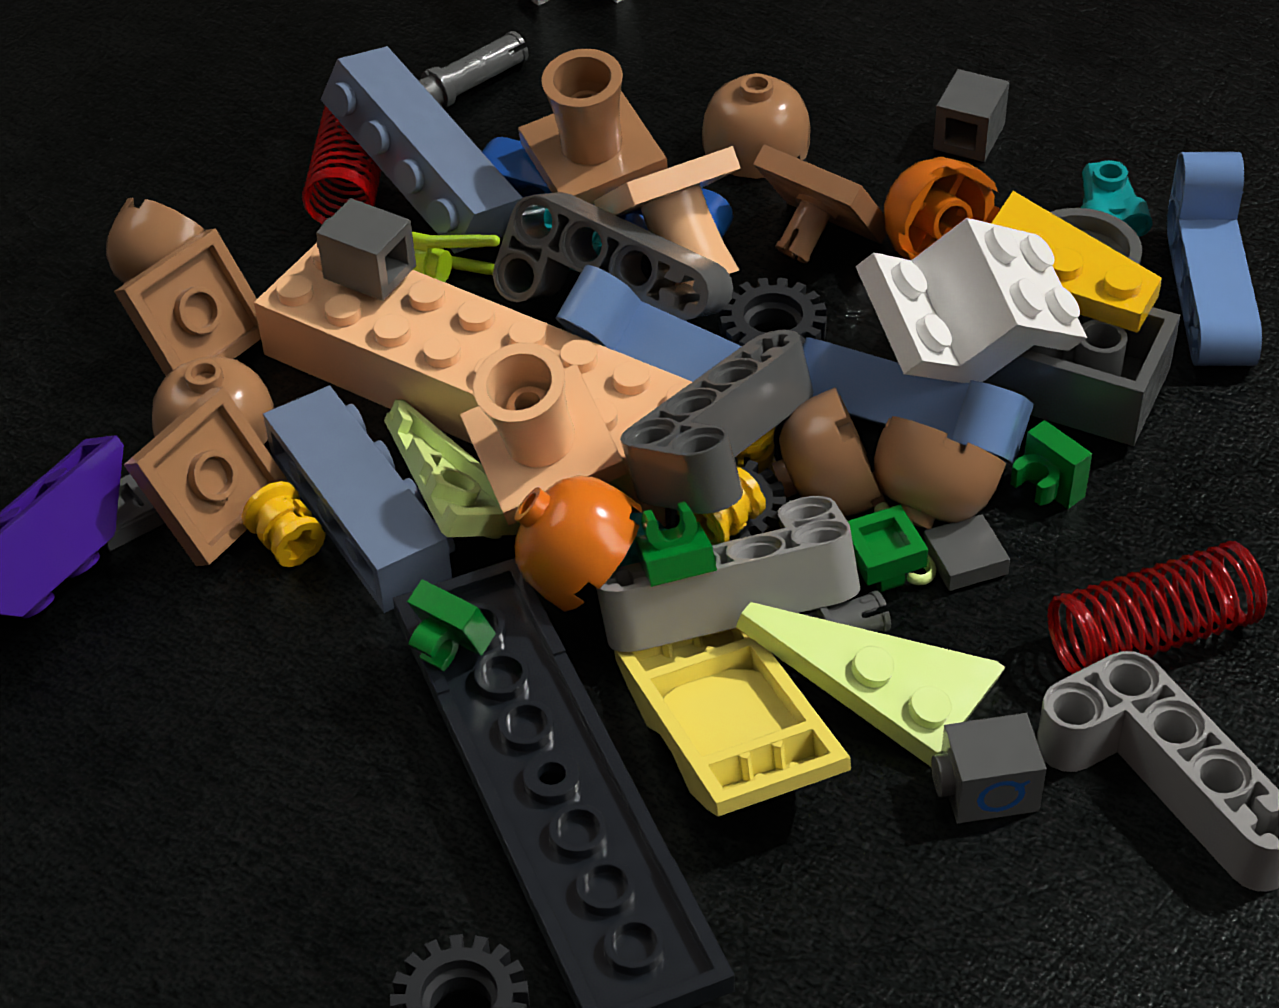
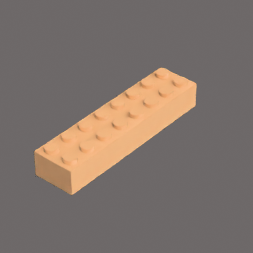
[254,243,692,527]

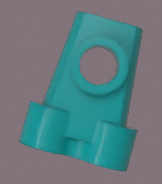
[1081,160,1153,237]

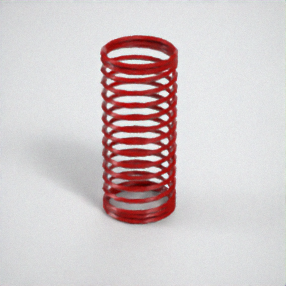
[302,106,382,224]
[1047,541,1267,674]

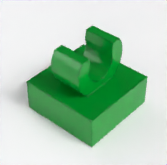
[1010,420,1092,509]
[635,501,717,587]
[847,505,928,593]
[407,579,496,671]

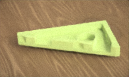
[384,400,521,539]
[736,602,1005,767]

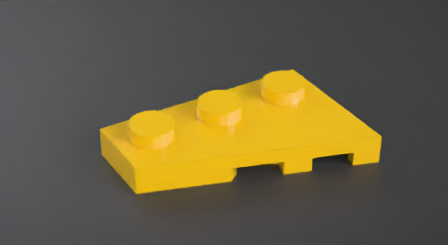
[991,191,1162,333]

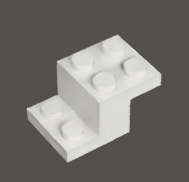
[856,218,1087,383]

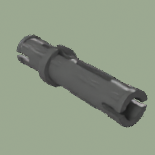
[418,31,529,109]

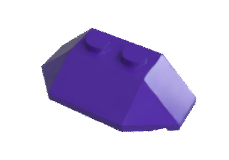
[0,435,124,619]

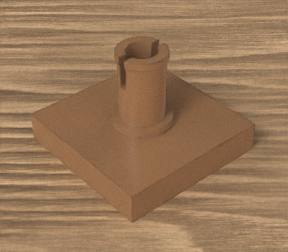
[753,144,887,264]
[114,228,261,376]
[124,386,290,566]

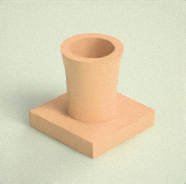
[594,146,741,286]
[460,342,627,525]

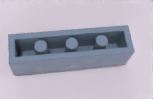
[321,46,522,254]
[263,385,455,613]

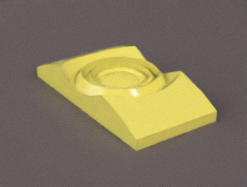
[614,628,851,817]

